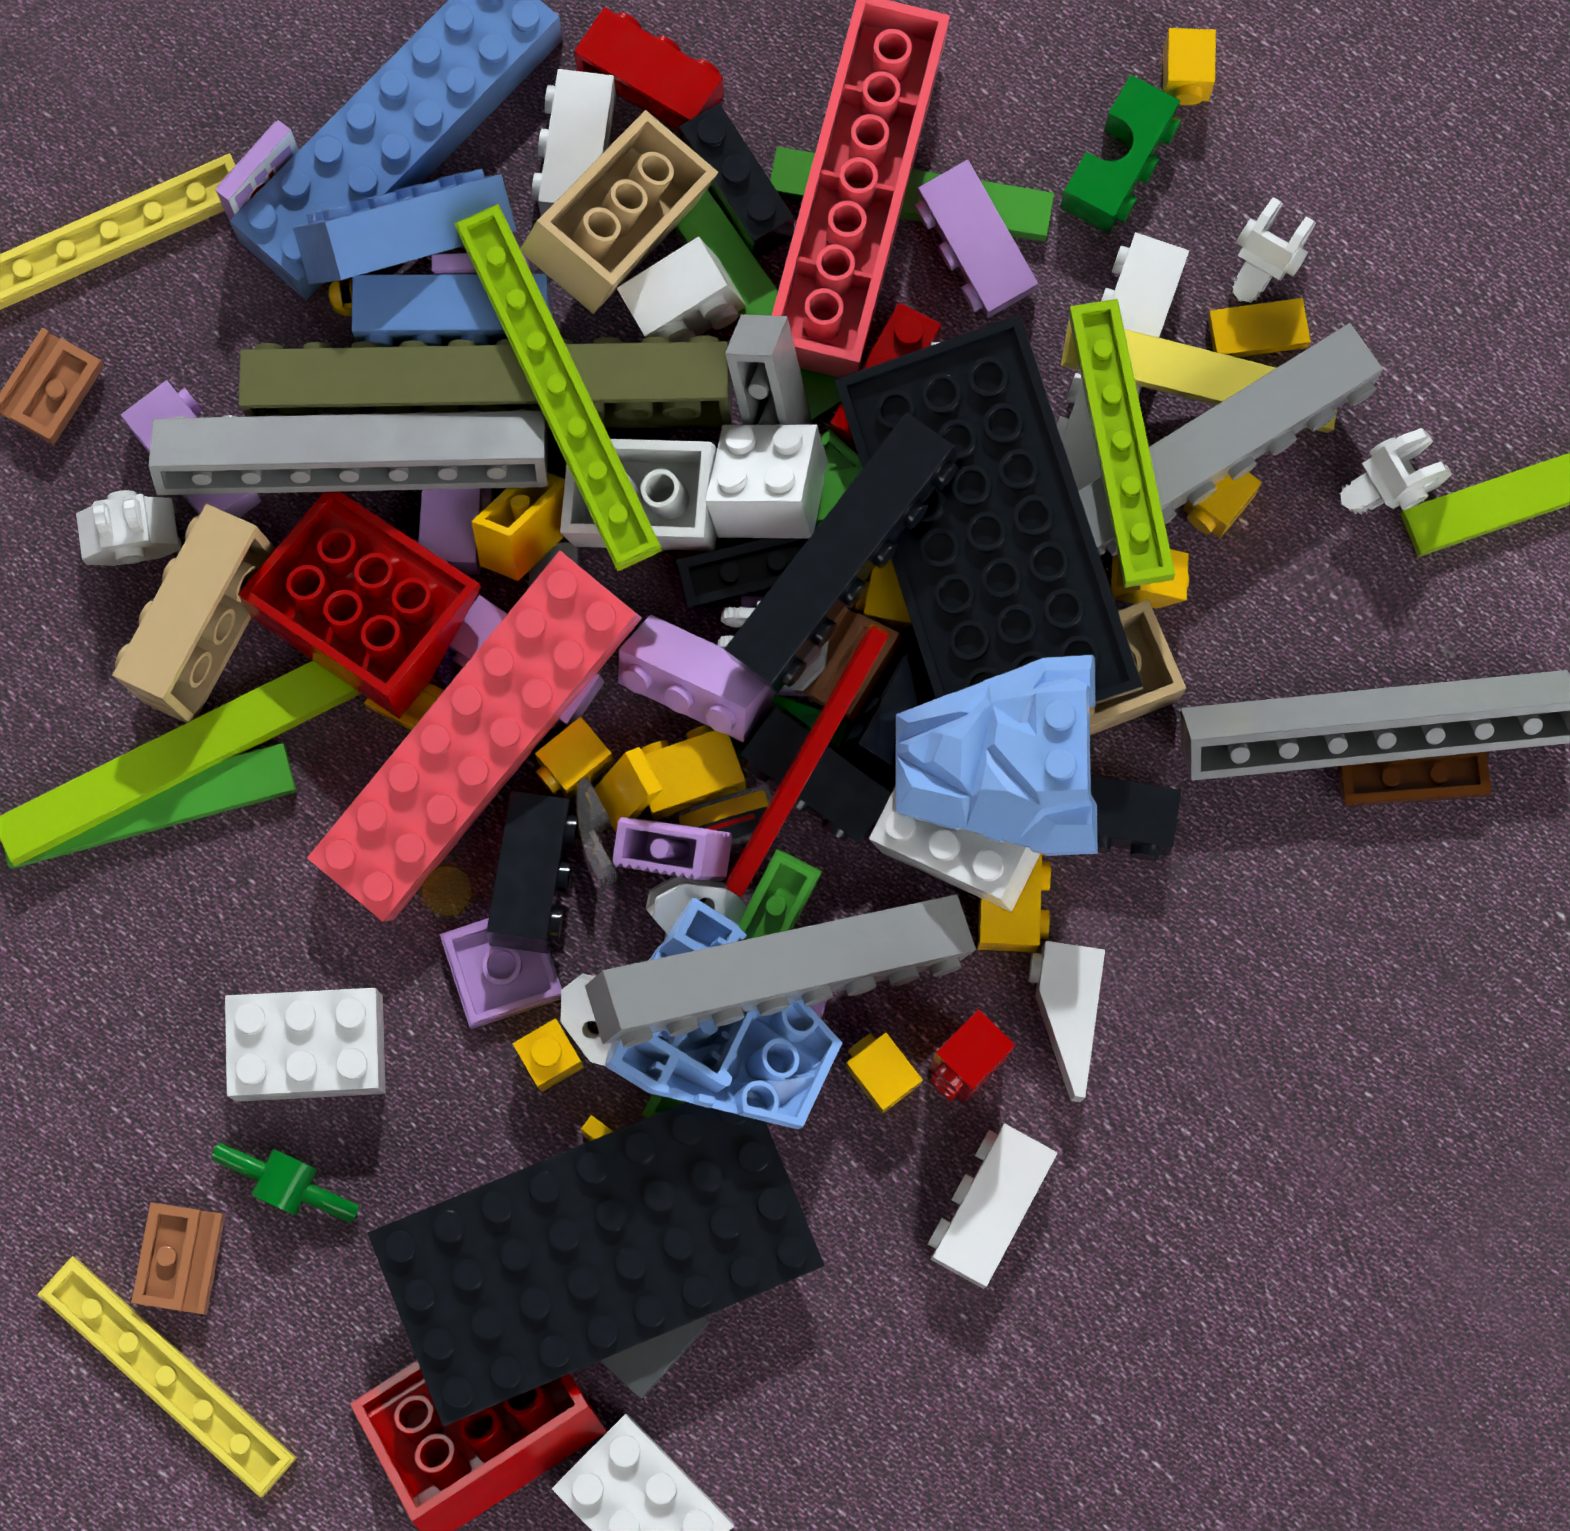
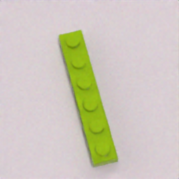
[1068,299,1175,588]

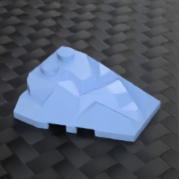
[896,655,1098,856]
[605,897,842,1129]

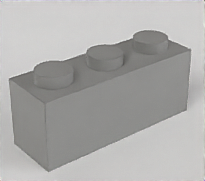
[725,314,813,425]

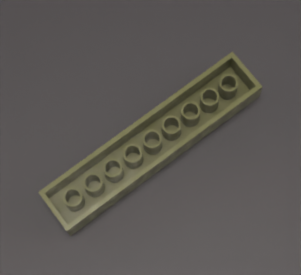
[239,336,732,429]

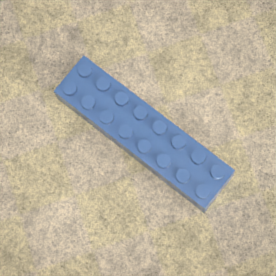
[229,0,563,301]

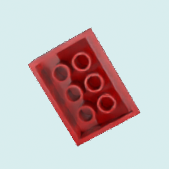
[237,491,481,719]
[350,1361,607,1531]

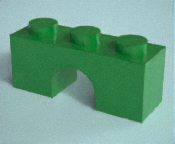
[1060,74,1182,234]

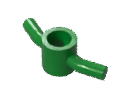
[212,1143,359,1223]

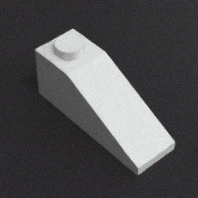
[1028,941,1105,1102]

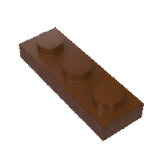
[1338,751,1492,807]

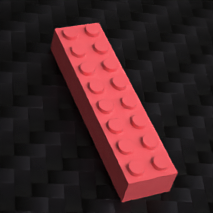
[772,0,950,378]
[307,550,642,922]

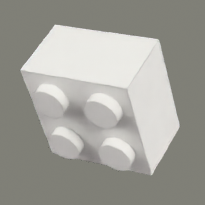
[617,236,746,342]
[705,425,828,538]

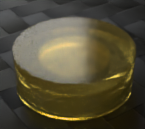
[422,866,473,917]

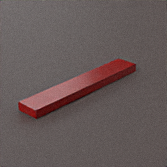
[726,623,889,897]

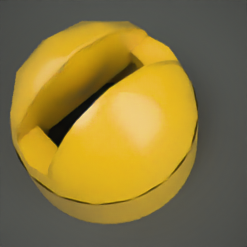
[328,277,353,316]

